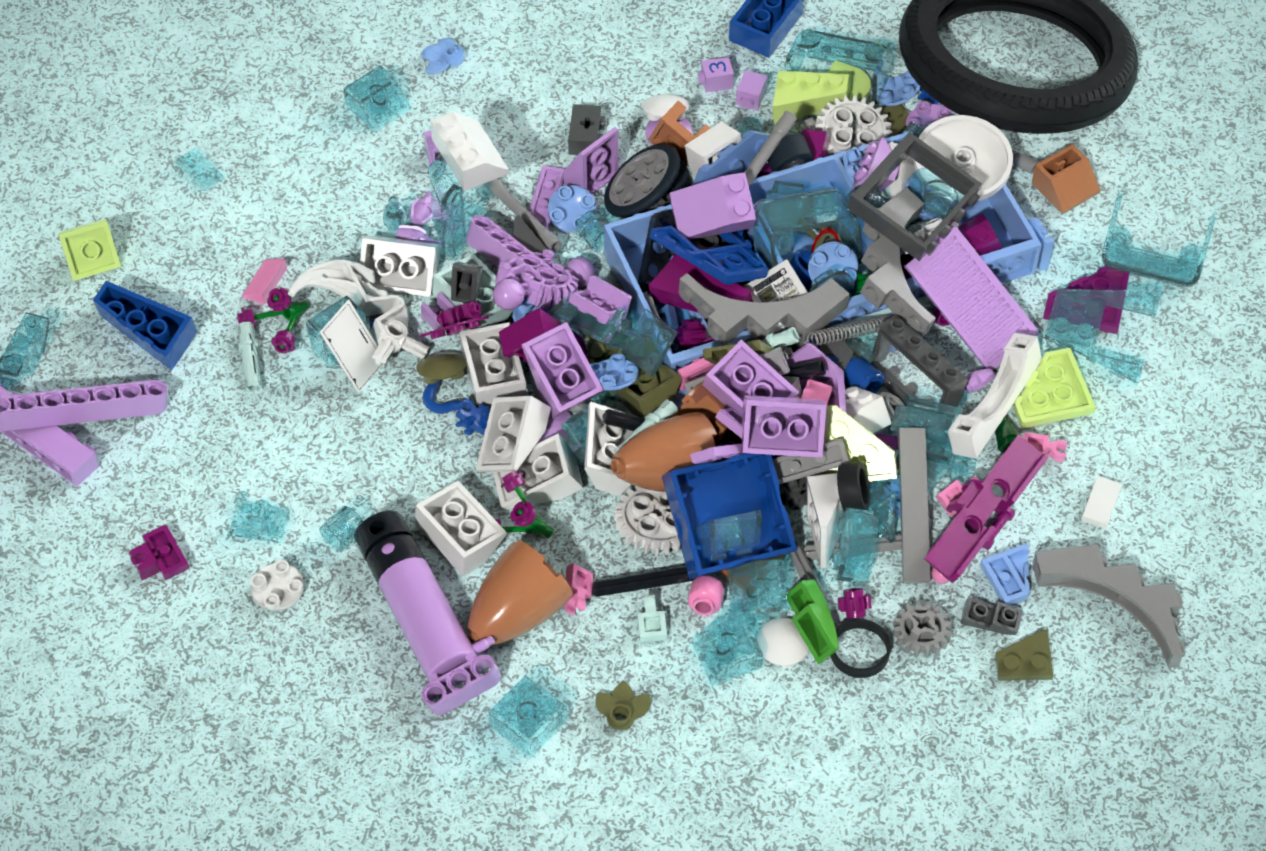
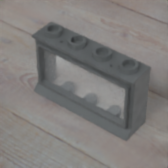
[868,315,968,431]

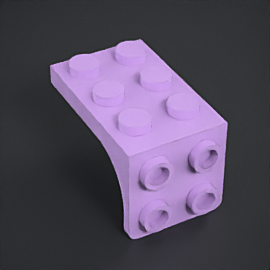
[786,343,846,412]

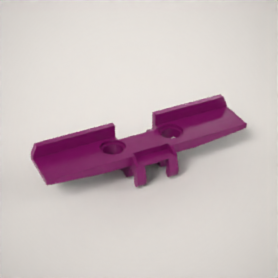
[924,434,1049,583]

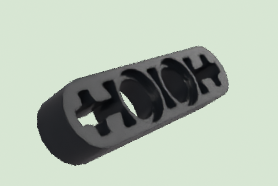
[638,211,675,305]

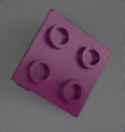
[419,301,489,340]

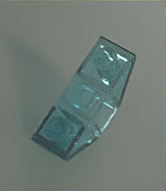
[0,312,50,380]
[856,480,899,543]

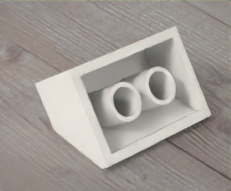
[431,112,510,191]
[360,235,441,297]
[584,402,633,496]
[415,481,507,576]

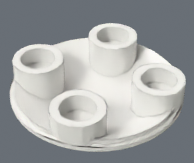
[642,94,689,121]
[250,560,304,611]
[756,618,809,668]

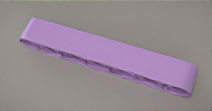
[0,380,167,432]

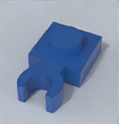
[455,398,491,436]

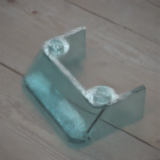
[786,29,894,104]
[427,155,493,261]
[753,187,863,271]
[1101,193,1216,288]

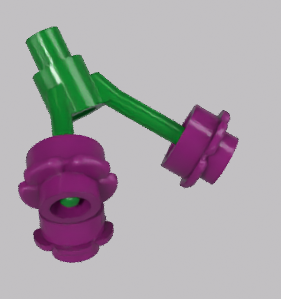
[237,287,309,353]
[495,470,554,538]

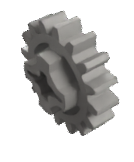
[893,601,952,658]

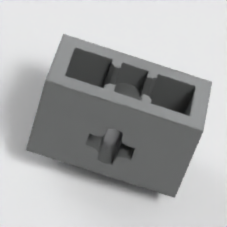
[568,104,606,155]

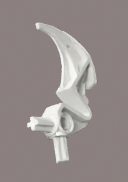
[288,260,430,365]

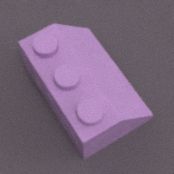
[702,340,799,415]
[742,395,827,458]

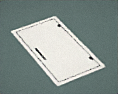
[320,299,384,393]

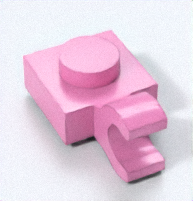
[935,475,980,517]
[564,563,593,615]

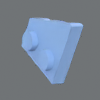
[1028,218,1054,271]
[980,543,1030,606]

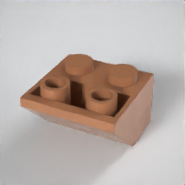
[1031,144,1100,214]

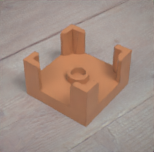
[648,100,710,167]
[671,382,730,446]

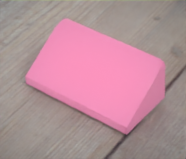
[242,258,287,305]

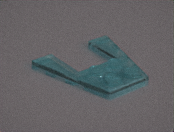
[1044,289,1162,385]

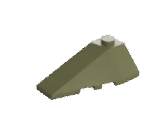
[594,351,682,418]

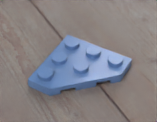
[693,130,770,185]

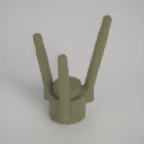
[585,334,623,364]

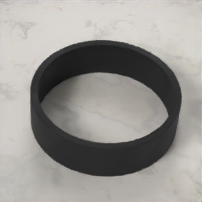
[831,619,891,678]

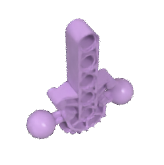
[466,216,595,310]

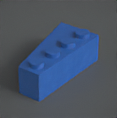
[93,281,198,371]

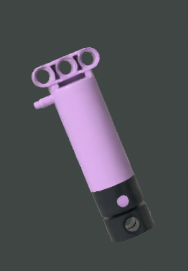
[354,510,501,715]

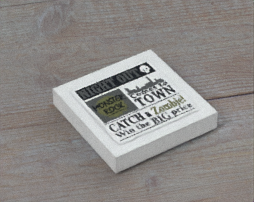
[744,259,808,302]

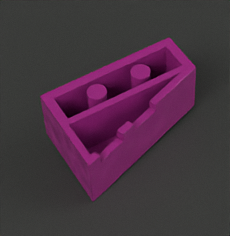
[499,308,589,363]

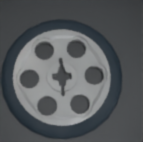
[604,144,680,218]

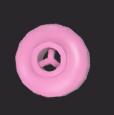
[687,576,725,616]

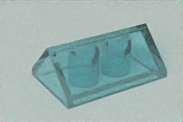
[548,291,633,352]

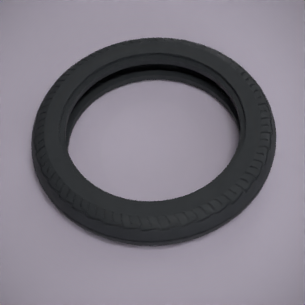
[899,0,1138,134]

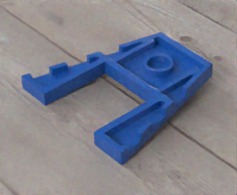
[650,225,768,285]

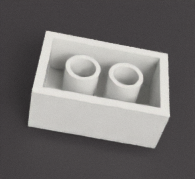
[460,322,527,408]

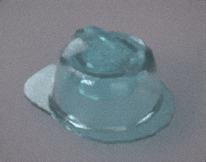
[909,168,963,218]

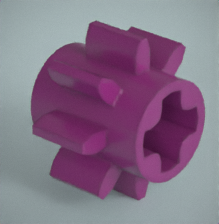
[675,319,706,349]
[838,588,872,618]

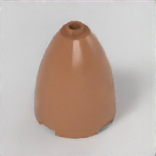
[611,412,721,492]
[467,540,573,646]

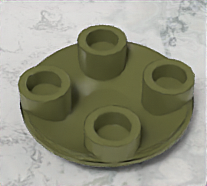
[416,352,466,384]

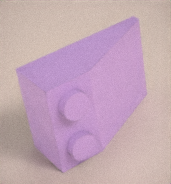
[564,127,618,195]
[669,172,756,240]
[521,322,603,419]

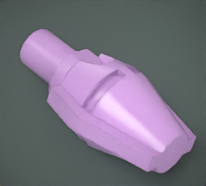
[409,191,435,226]
[395,225,440,244]
[963,368,996,393]

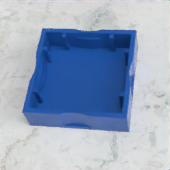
[662,453,797,580]

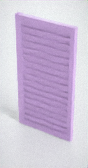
[904,226,1039,371]

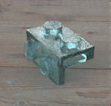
[561,411,588,464]

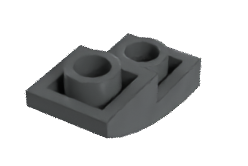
[960,596,1023,635]

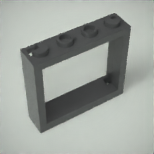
[847,132,982,261]

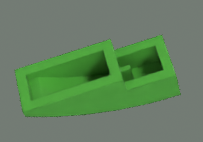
[785,579,839,664]

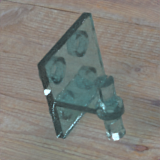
[600,307,678,377]

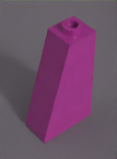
[648,254,753,313]

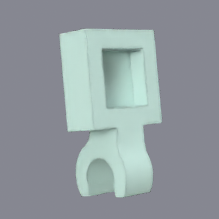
[637,595,667,642]

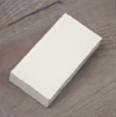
[1081,476,1122,529]

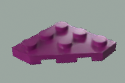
[1043,266,1130,334]

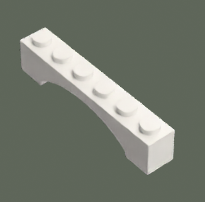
[948,333,1042,459]

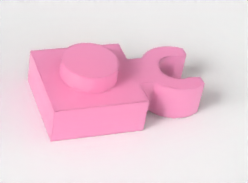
[1022,432,1067,463]

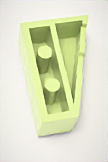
[773,71,850,124]

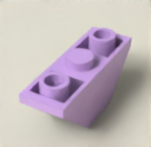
[851,137,899,195]

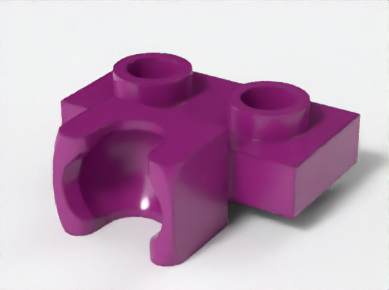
[129,524,190,580]

